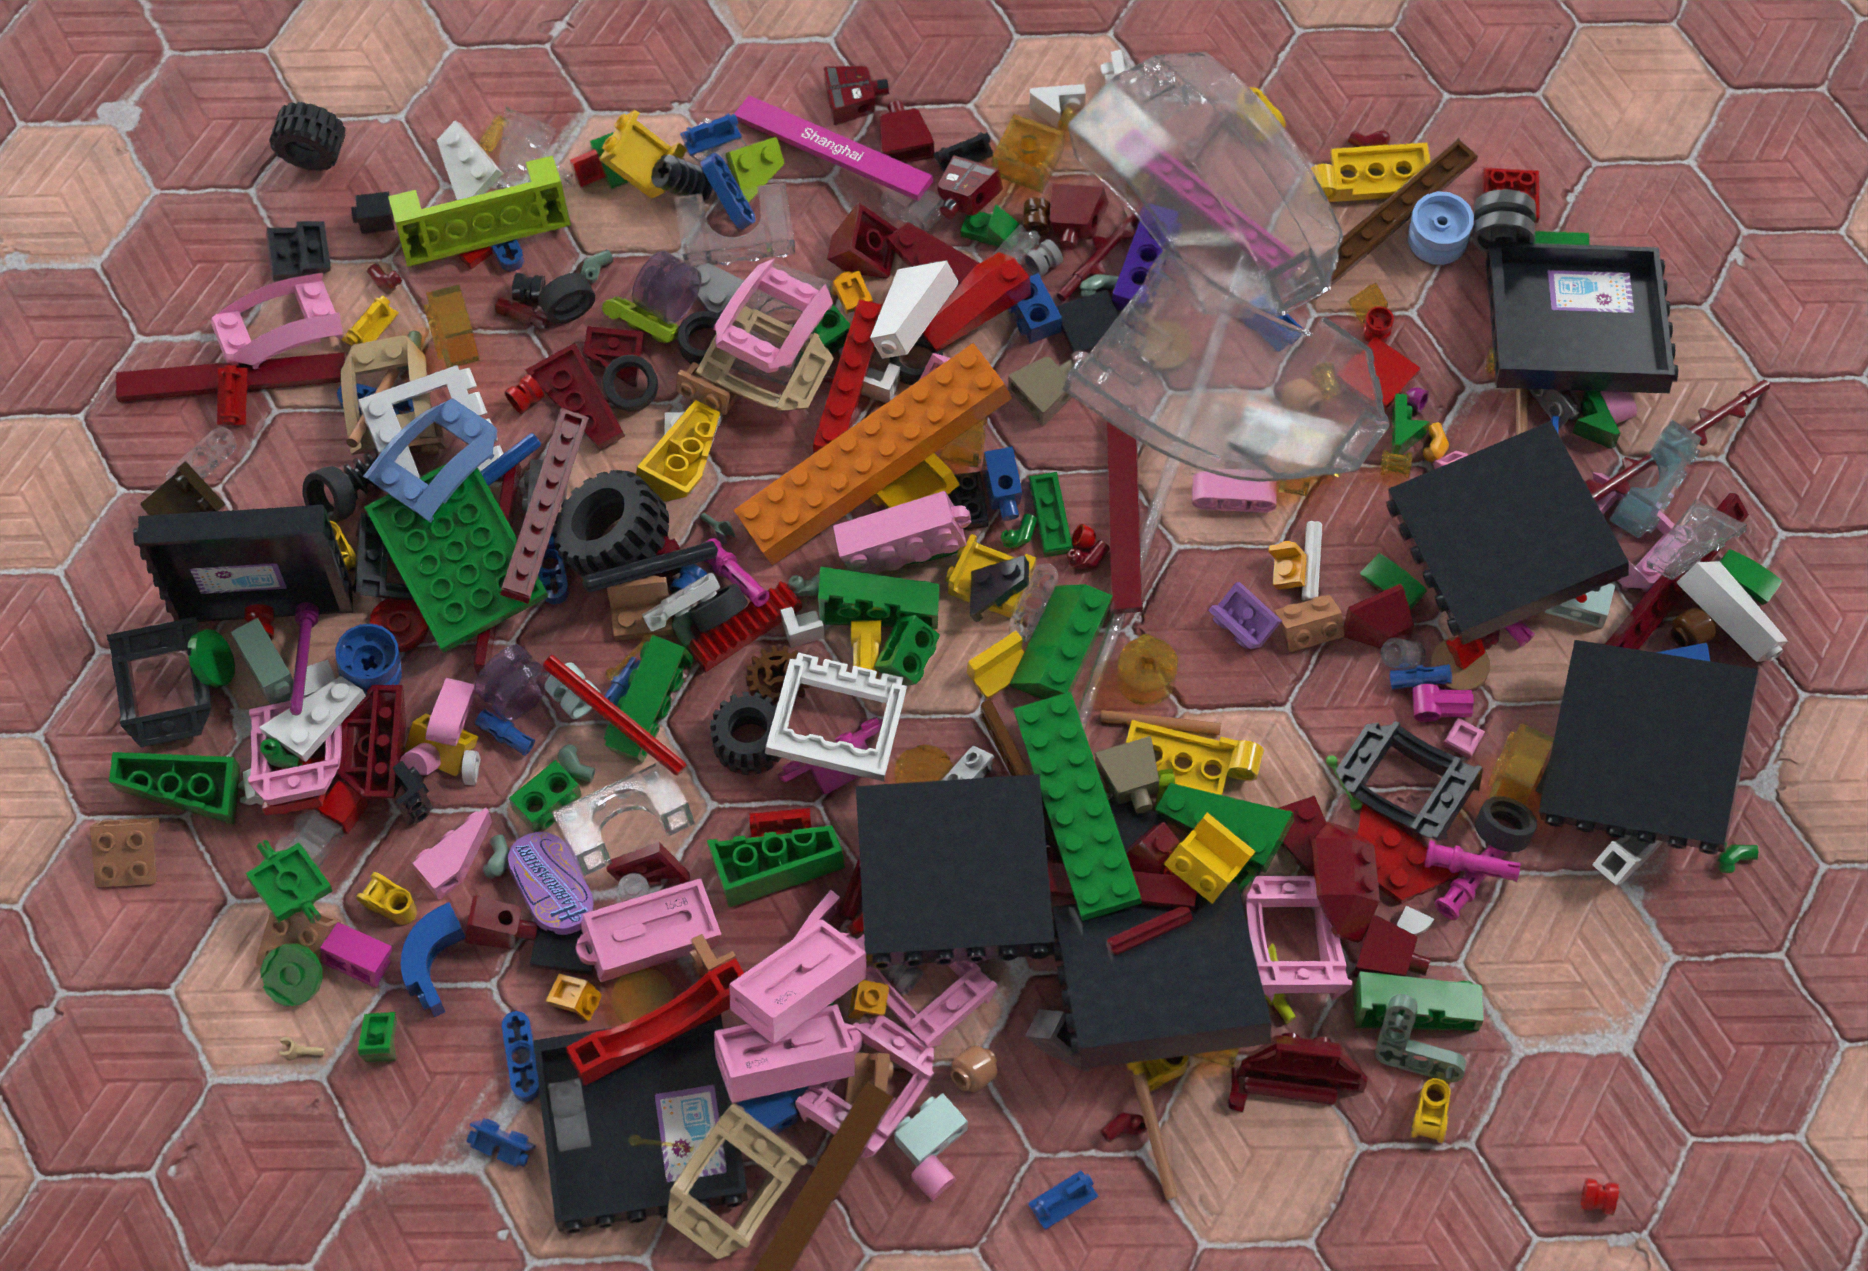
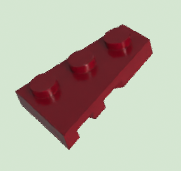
[886,222,980,291]
[1278,795,1327,876]

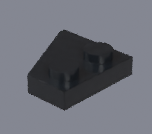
[970,556,1029,622]

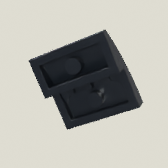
[266,221,331,281]

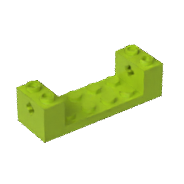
[388,155,571,267]

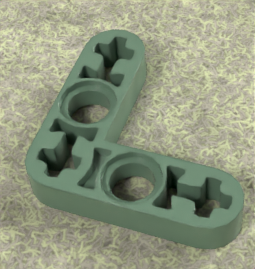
[1375,994,1466,1082]

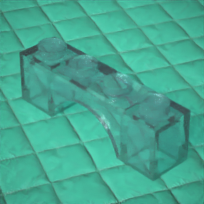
[1609,420,1702,539]

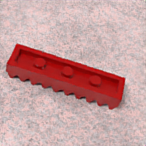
[688,581,802,672]

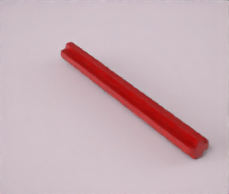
[543,655,686,776]

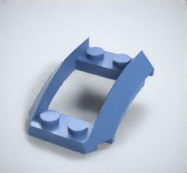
[363,398,498,523]

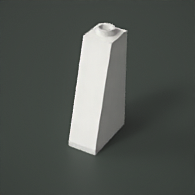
[870,260,958,359]
[1677,561,1788,662]

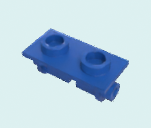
[680,113,742,156]
[466,1118,536,1168]
[1028,1170,1099,1230]

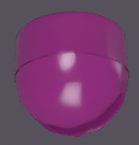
[1406,387,1429,412]

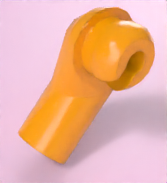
[1423,422,1449,462]

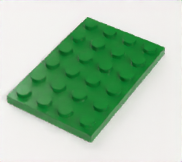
[365,464,549,653]

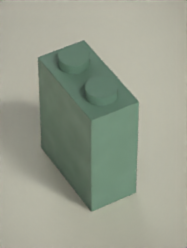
[231,618,293,705]

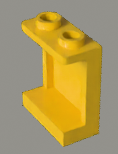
[600,110,687,199]
[870,453,960,509]
[945,534,1036,619]
[1164,813,1256,904]

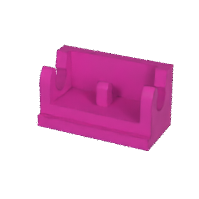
[320,922,392,988]

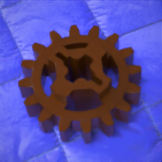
[746,645,810,705]

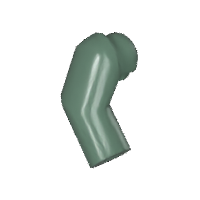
[580,249,613,284]
[672,606,697,649]
[558,744,596,782]
[483,834,509,879]

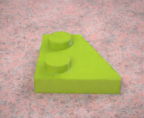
[725,137,785,202]

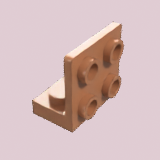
[607,575,674,641]
[90,817,160,887]
[256,911,341,966]

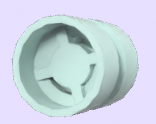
[544,662,601,719]

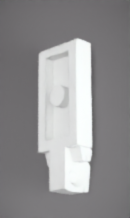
[642,573,720,631]

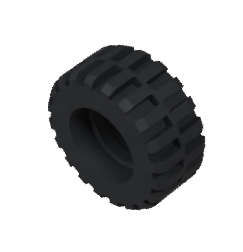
[553,470,669,578]

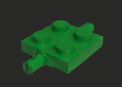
[246,840,333,924]

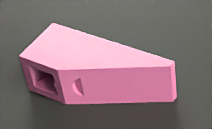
[413,807,492,900]

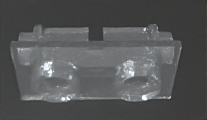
[992,224,1040,264]

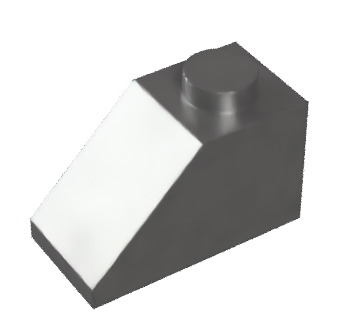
[1025,1009,1090,1072]

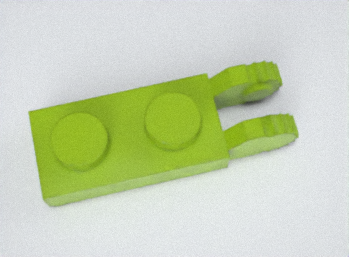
[601,296,680,343]

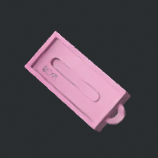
[833,491,971,574]
[576,878,721,982]
[730,919,866,1044]
[715,1004,862,1103]

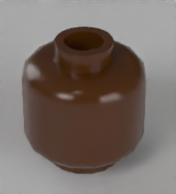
[1671,607,1716,648]

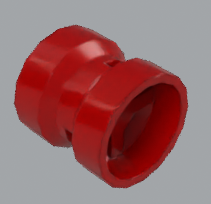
[1363,306,1394,343]
[504,374,545,414]
[244,604,274,641]
[1580,1177,1619,1215]

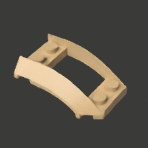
[695,306,834,410]
[341,335,437,455]
[667,1103,808,1259]

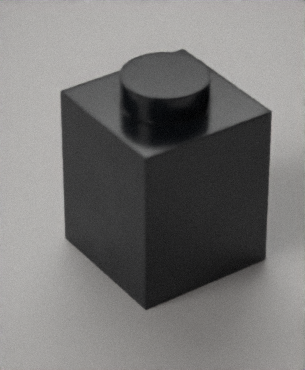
[351,191,395,234]

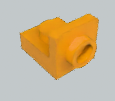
[832,271,873,314]
[1268,541,1307,590]
[546,974,602,1021]
[848,980,889,1020]

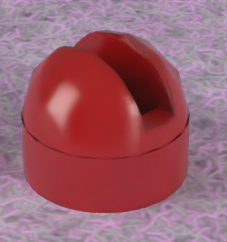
[1072,524,1096,549]

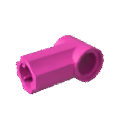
[1413,684,1474,722]

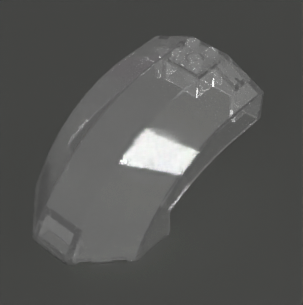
[1068,52,1344,316]
[1063,248,1390,482]

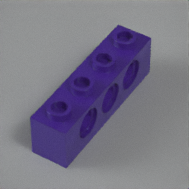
[1112,203,1182,318]

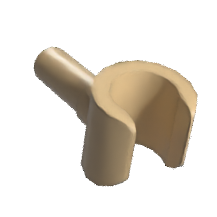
[278,1037,325,1060]

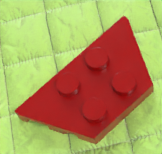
[1357,804,1461,904]

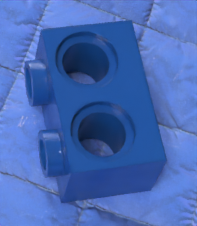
[1008,273,1062,344]

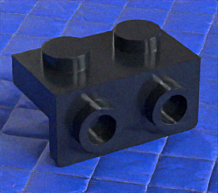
[392,761,434,826]

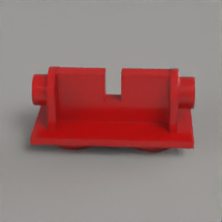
[217,365,248,425]
[749,808,812,838]

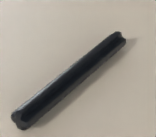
[582,541,718,593]

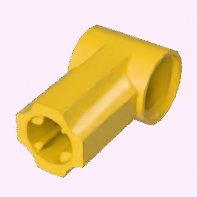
[851,620,881,677]

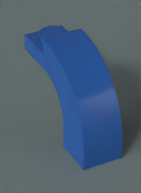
[401,902,465,1017]

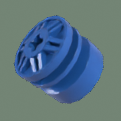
[335,624,402,694]

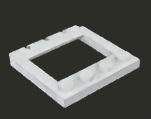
[358,365,503,478]
[765,653,907,782]

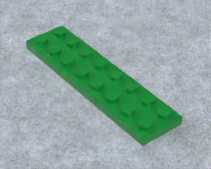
[1014,692,1142,921]

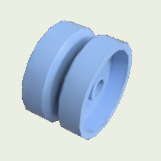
[1408,192,1474,265]

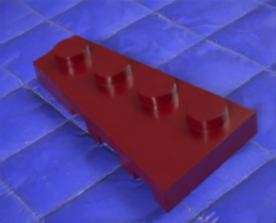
[525,343,625,450]

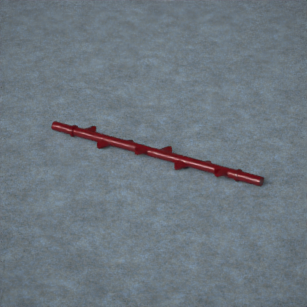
[1056,109,1233,302]
[1585,380,1770,502]

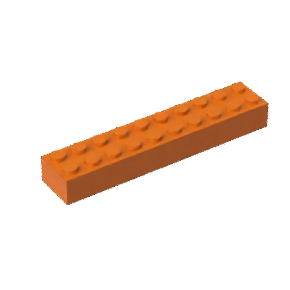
[734,342,1012,566]

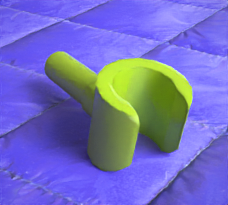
[1155,769,1175,810]

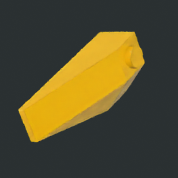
[636,400,720,502]

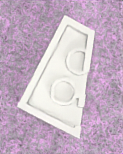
[437,120,503,200]
[259,676,366,762]

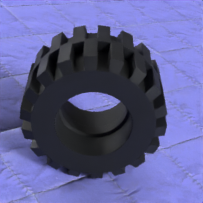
[269,102,346,171]
[710,692,782,775]

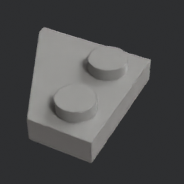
[683,262,759,315]

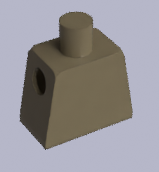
[1008,357,1079,426]
[1095,736,1159,813]

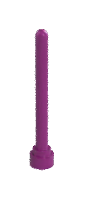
[290,602,320,716]

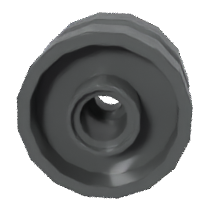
[1472,189,1536,252]

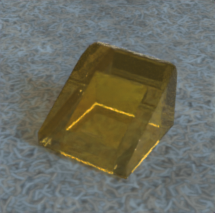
[1348,283,1388,324]

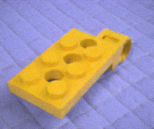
[1308,143,1431,203]
[1126,720,1264,795]

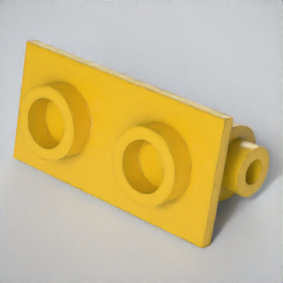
[342,296,399,347]

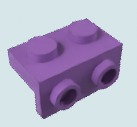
[1209,582,1282,649]

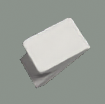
[1029,84,1086,128]

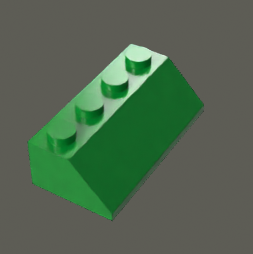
[1010,584,1113,700]

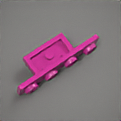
[777,717,883,795]

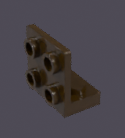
[140,461,226,515]

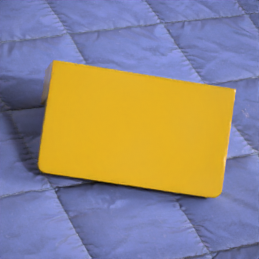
[966,631,1025,699]
[404,713,478,776]

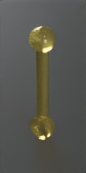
[606,634,652,681]
[629,1135,695,1152]

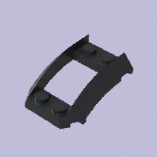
[352,513,414,600]
[107,617,212,747]
[1336,721,1483,841]

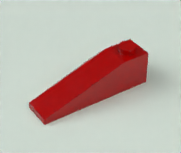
[922,252,1031,352]

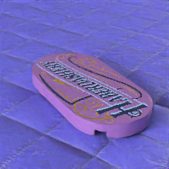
[508,832,594,935]

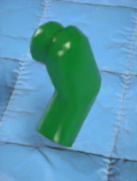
[1000,514,1037,549]
[260,738,303,769]
[1717,844,1759,873]

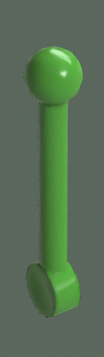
[1326,755,1362,811]

